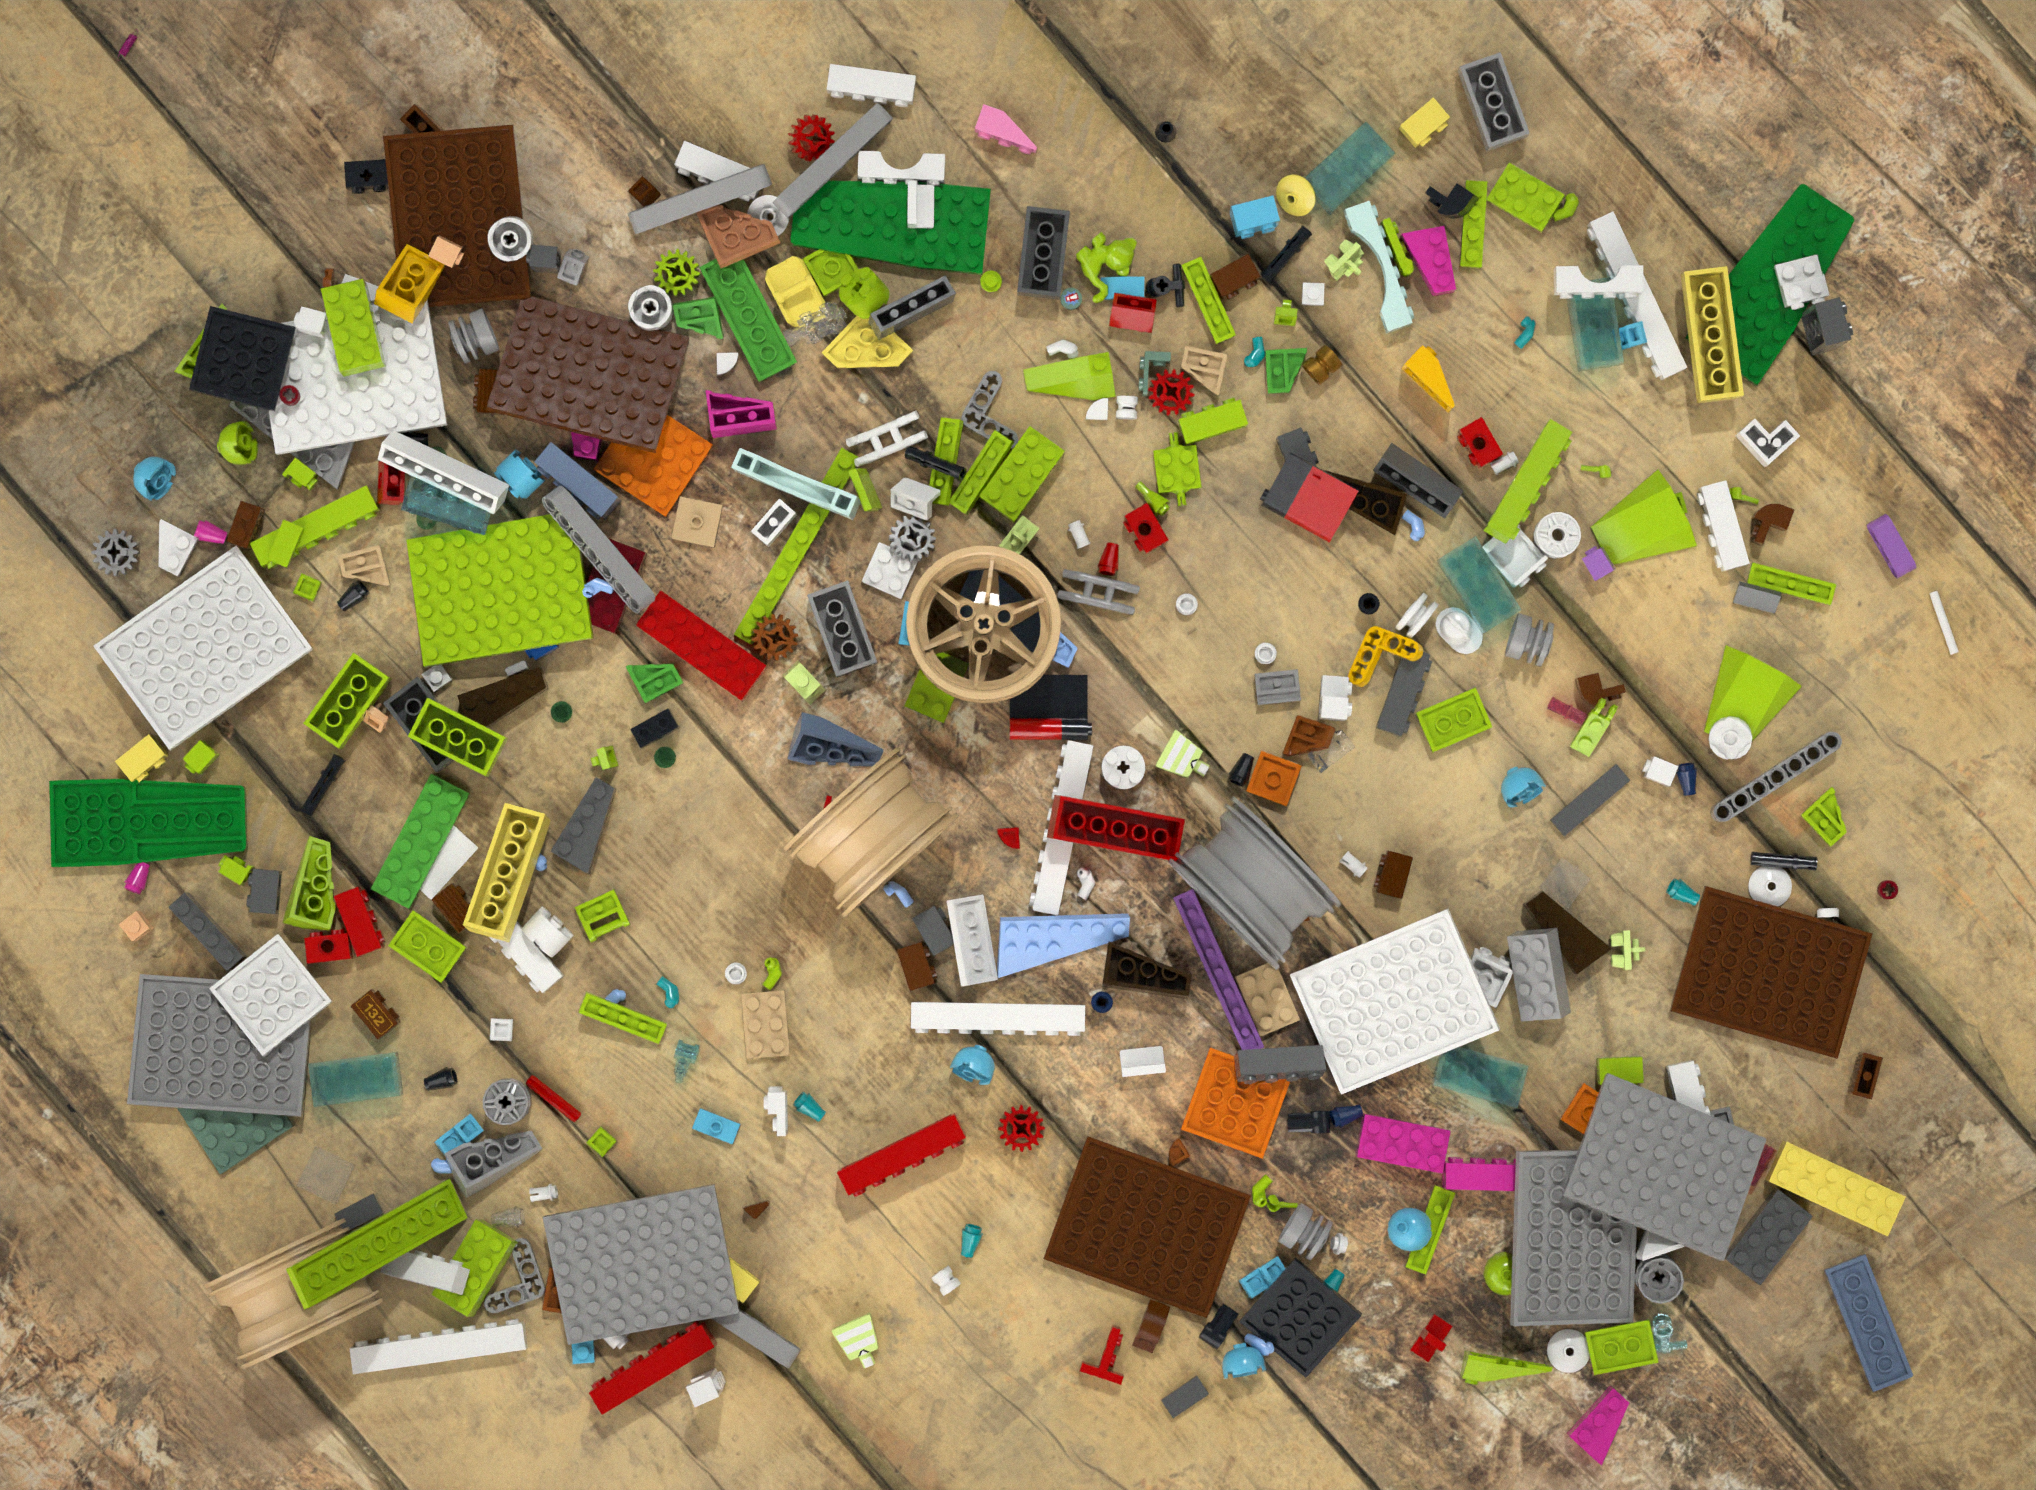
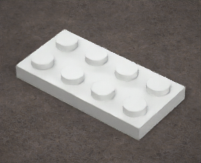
[947,895,998,987]

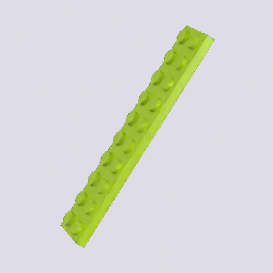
[286,1179,468,1309]

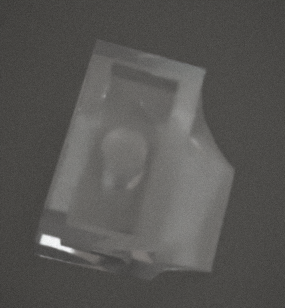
[1307,730,1355,773]

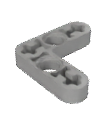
[961,371,1018,450]
[484,1237,545,1313]

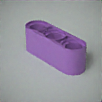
[1866,514,1917,579]

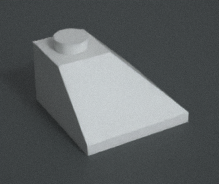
[1635,1230,1684,1261]

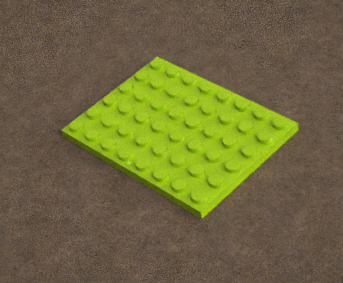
[406,514,593,667]

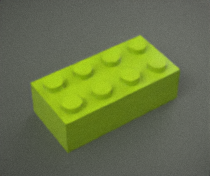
[321,279,386,377]
[979,426,1065,523]
[303,653,392,749]
[408,698,508,777]
[431,1219,518,1317]

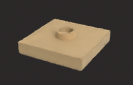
[671,497,723,548]

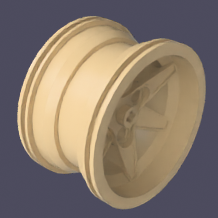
[906,545,1061,704]
[783,747,959,918]
[203,1218,383,1369]

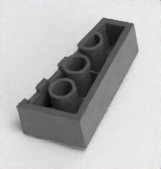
[551,777,616,874]

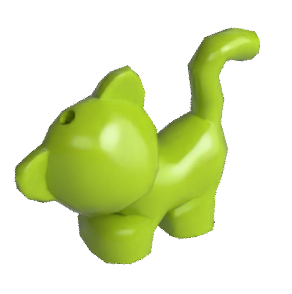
[1076,232,1137,303]

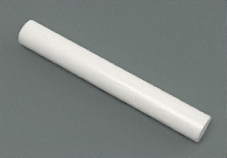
[1929,591,1959,654]

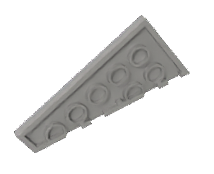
[229,401,356,490]

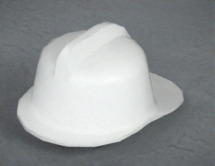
[1436,607,1483,654]

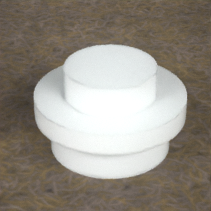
[1176,594,1198,615]
[1255,643,1277,664]
[725,963,747,984]
[1330,1233,1348,1255]

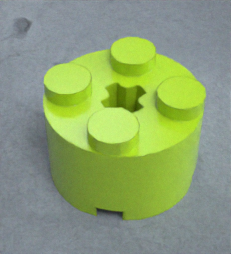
[839,267,890,319]

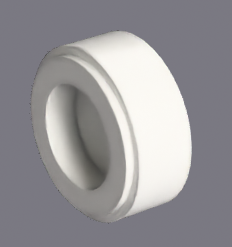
[1817,908,1839,917]

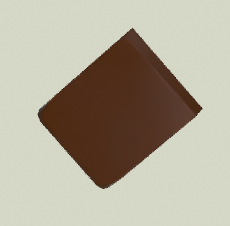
[628,176,661,207]
[743,1200,770,1219]

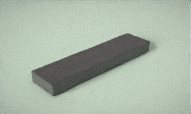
[1550,764,1630,836]

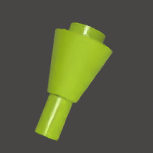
[1135,481,1170,516]

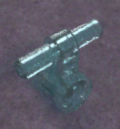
[674,1039,700,1083]
[1652,1314,1688,1354]

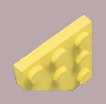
[822,316,913,368]

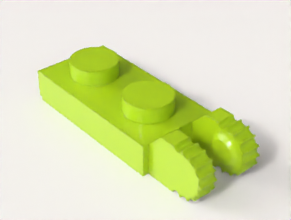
[1380,217,1414,277]
[1570,698,1618,757]

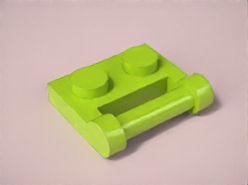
[574,889,631,943]

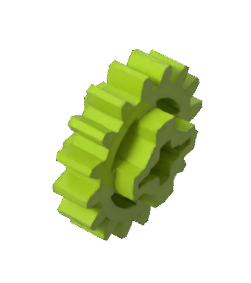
[653,249,700,297]

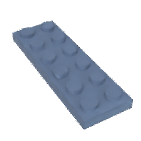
[1824,1254,1913,1392]

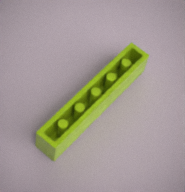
[1483,419,1572,544]
[250,485,380,569]

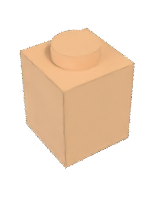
[428,236,464,268]
[119,911,154,942]

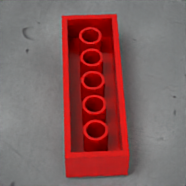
[636,590,768,702]
[1047,795,1185,861]
[837,1112,966,1197]
[589,1321,717,1415]

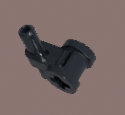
[1145,263,1185,307]

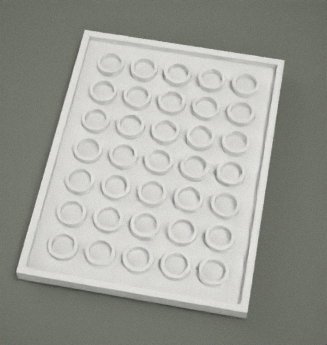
[269,299,448,455]
[94,546,313,751]
[1290,908,1500,1094]

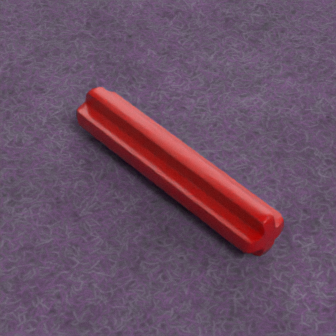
[526,1075,581,1122]

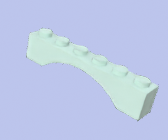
[1344,201,1414,334]
[731,448,861,520]

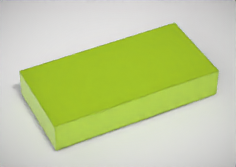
[267,519,304,568]

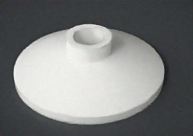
[747,195,789,236]
[1748,866,1792,906]
[1547,1329,1590,1373]

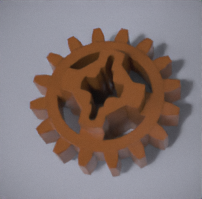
[750,613,798,661]

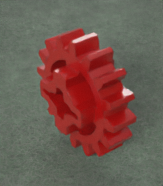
[788,114,835,162]
[1148,369,1195,416]
[998,1105,1045,1152]

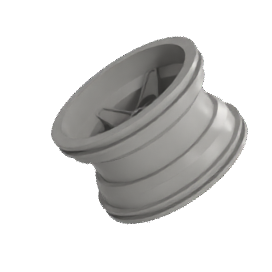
[1168,797,1342,970]

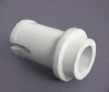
[1490,452,1519,475]
[1068,520,1090,549]
[1339,851,1367,878]
[529,1184,558,1202]

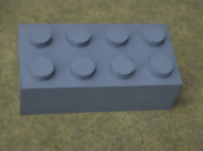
[534,442,622,520]

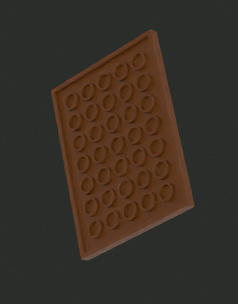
[383,124,531,307]
[487,296,689,453]
[1670,886,1873,1059]
[1043,1136,1251,1318]

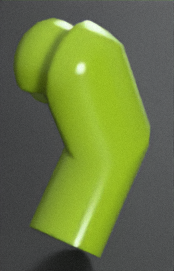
[1553,193,1579,222]

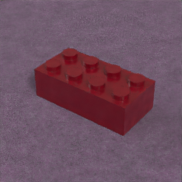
[587,538,647,634]

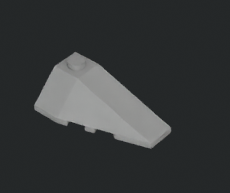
[445,1131,542,1198]

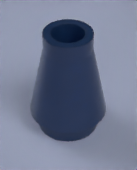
[1676,763,1697,796]
[1091,991,1113,1013]
[1330,1104,1363,1128]

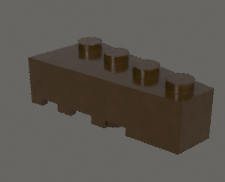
[1323,469,1407,535]
[457,667,549,728]
[1523,891,1612,974]
[1102,941,1192,999]

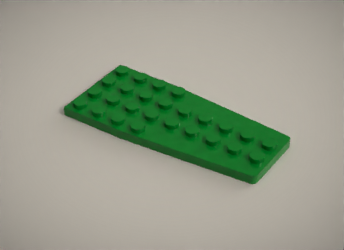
[790,181,991,275]
[1685,184,1854,386]
[49,779,247,867]

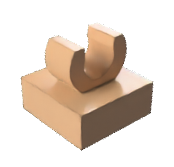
[363,703,390,733]

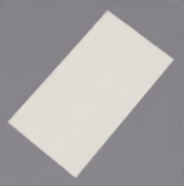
[420,826,478,899]

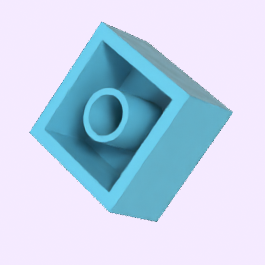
[1229,196,1280,239]

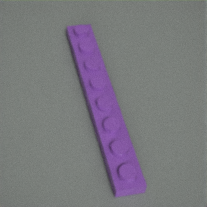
[1173,889,1264,1050]

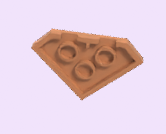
[696,205,780,268]

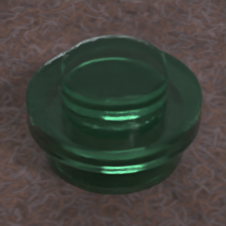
[551,701,573,723]
[654,747,676,768]

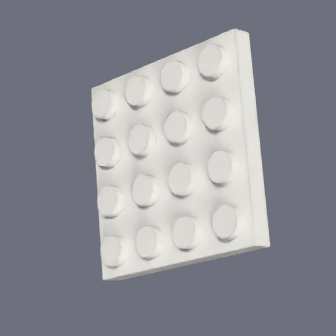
[209,934,332,1056]

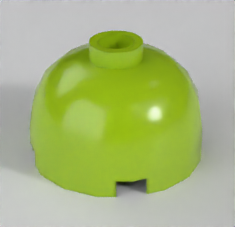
[217,421,258,465]
[1483,1252,1513,1296]

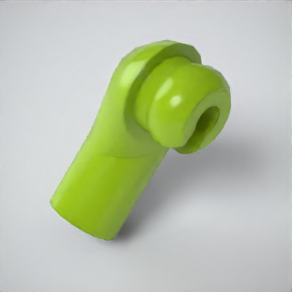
[762,957,782,990]
[1252,1174,1273,1207]

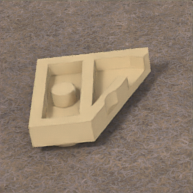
[1181,346,1227,396]
[338,545,391,586]

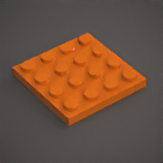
[593,415,713,517]
[1181,1047,1290,1159]

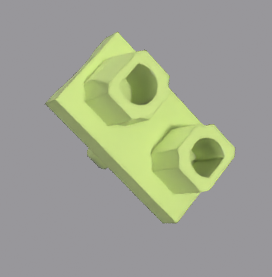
[1324,239,1364,281]
[999,515,1040,554]
[1610,930,1645,970]

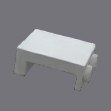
[1480,524,1548,588]

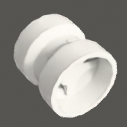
[1116,396,1138,420]
[931,1266,961,1296]

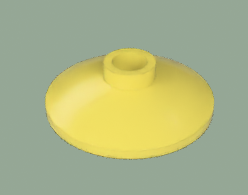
[1276,174,1316,216]

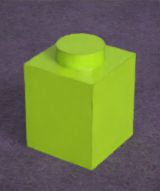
[183,740,219,774]

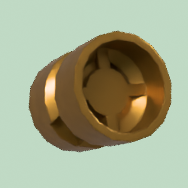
[1302,345,1343,385]

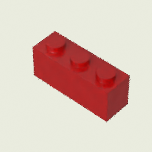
[334,887,385,957]

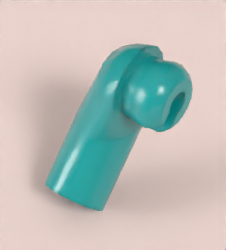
[1514,316,1536,349]
[1244,337,1265,367]
[656,976,680,1008]

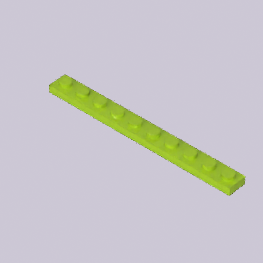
[734,448,859,645]

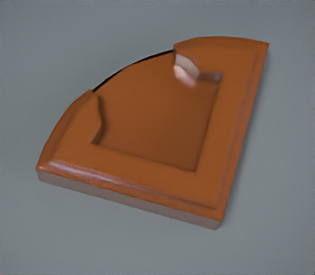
[322,268,335,288]
[1169,1137,1190,1167]

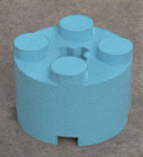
[494,449,545,499]

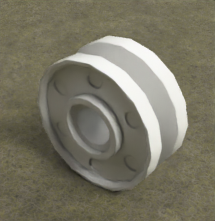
[1533,512,1581,559]
[1395,593,1439,639]

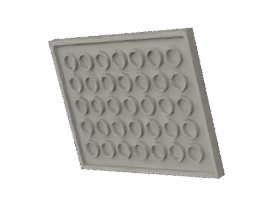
[127,974,311,1117]
[1562,1073,1766,1261]
[1510,1150,1637,1326]
[543,1184,740,1345]

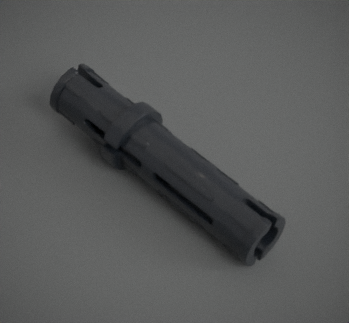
[1260,225,1312,283]
[905,446,966,481]
[300,754,346,816]
[1750,851,1818,871]

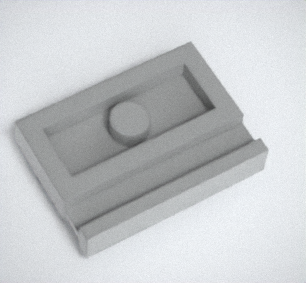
[1254,669,1301,705]

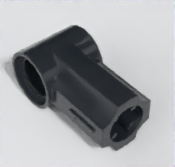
[1287,1111,1331,1133]
[1198,1303,1239,1350]

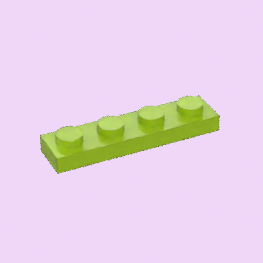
[1460,180,1488,268]
[1181,257,1236,345]
[929,417,964,506]
[950,430,1014,515]
[1746,562,1836,606]
[578,992,667,1044]
[1405,1185,1455,1275]

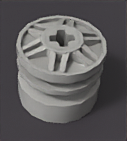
[448,308,500,364]
[1505,613,1554,667]
[483,1078,532,1125]
[1278,1203,1333,1261]
[1635,1254,1684,1304]

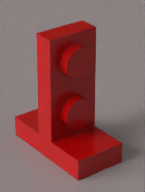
[1410,1314,1453,1362]
[1079,1325,1124,1385]

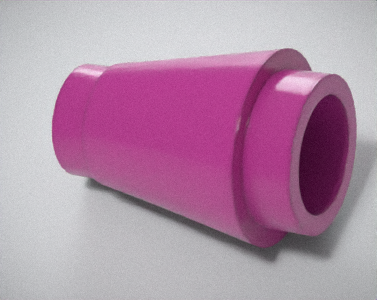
[194,520,228,544]
[124,862,150,895]

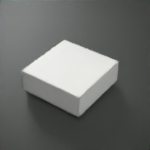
[490,1018,513,1041]

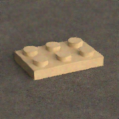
[1235,963,1300,1037]
[741,990,790,1059]

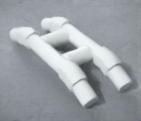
[846,411,928,467]

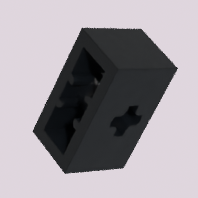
[344,159,388,194]
[630,708,680,749]

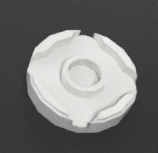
[1709,716,1752,759]

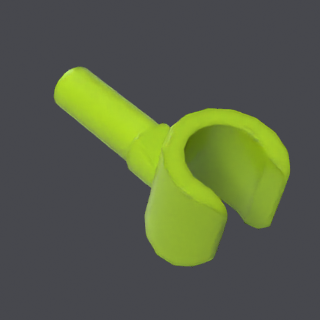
[1581,465,1611,478]
[1729,487,1759,504]
[1266,1195,1298,1212]

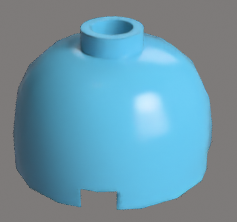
[133,457,176,501]
[1501,767,1546,807]
[950,1045,995,1085]
[1387,1207,1432,1251]
[1222,1343,1267,1379]

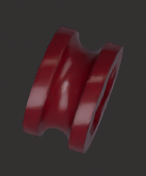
[279,385,301,406]
[1877,880,1898,900]

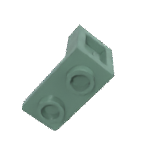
[1139,351,1171,396]

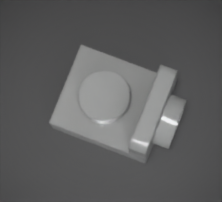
[557,249,589,286]

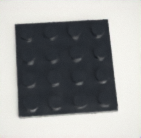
[189,306,296,412]
[1239,1257,1362,1378]

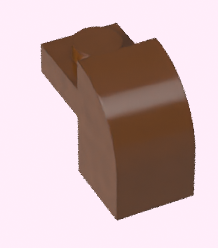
[1751,504,1794,545]
[1575,673,1626,707]
[1132,1299,1170,1353]

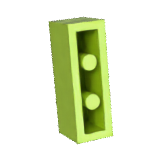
[1178,398,1248,446]

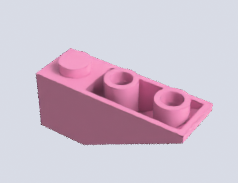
[975,104,1037,155]

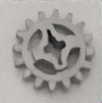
[889,515,936,563]
[91,529,140,576]

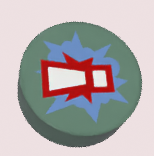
[1060,288,1082,310]

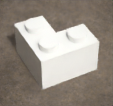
[1735,419,1800,467]
[1318,675,1352,721]

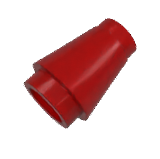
[1097,542,1119,576]

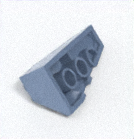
[787,712,883,766]

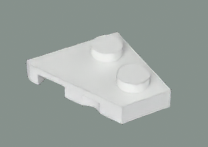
[159,519,199,577]

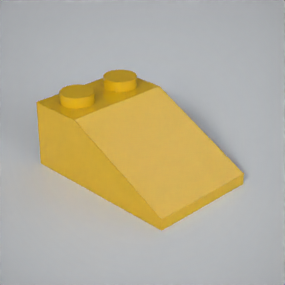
[374,244,445,324]
[1401,345,1455,413]

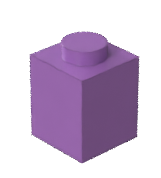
[1582,546,1616,581]

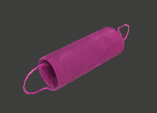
[117,29,138,61]

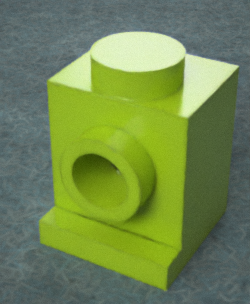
[282,458,319,490]
[218,855,255,886]

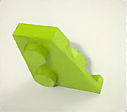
[1801,787,1847,847]

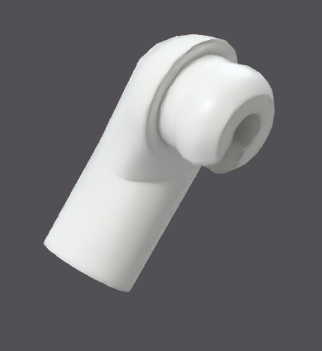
[1046,340,1079,359]
[1077,867,1095,900]

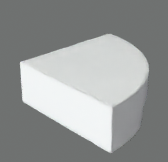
[717,353,739,375]
[1086,398,1108,420]

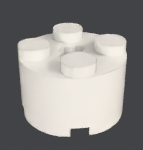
[488,216,533,261]
[628,285,673,331]
[1101,746,1145,790]
[522,906,574,957]

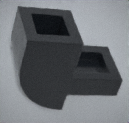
[1425,183,1479,219]

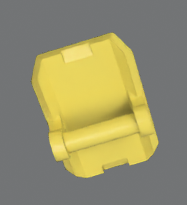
[765,256,825,328]

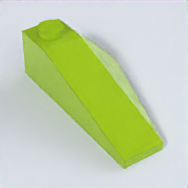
[1023,352,1116,401]
[282,836,335,930]
[1460,1350,1553,1385]

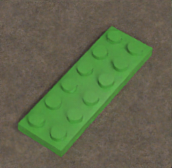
[699,259,797,383]
[371,774,470,909]

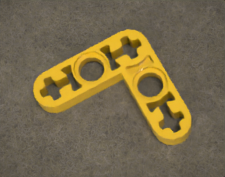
[1348,626,1423,687]

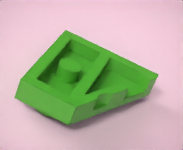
[673,297,724,339]
[1265,348,1307,394]
[626,664,684,703]

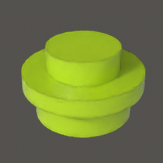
[980,270,1002,292]

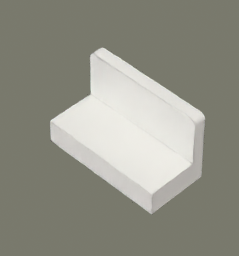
[908,181,934,228]
[891,478,940,520]
[1120,1046,1166,1077]

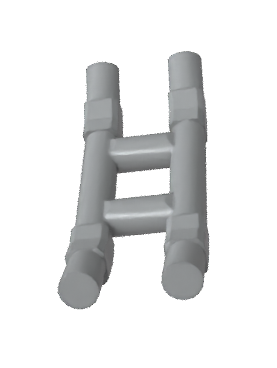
[1058,569,1140,615]

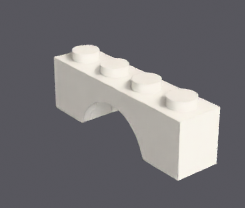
[858,151,945,186]
[1554,265,1644,299]
[686,1368,726,1407]

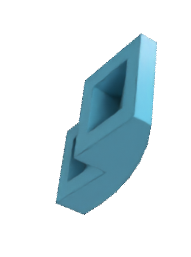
[1101,277,1145,300]
[1615,321,1647,350]
[434,1113,484,1155]
[1238,1256,1285,1299]

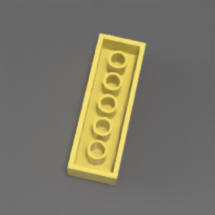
[1680,266,1744,403]
[463,803,551,942]
[1765,1141,1906,1236]

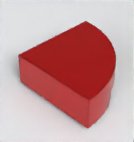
[997,827,1020,849]

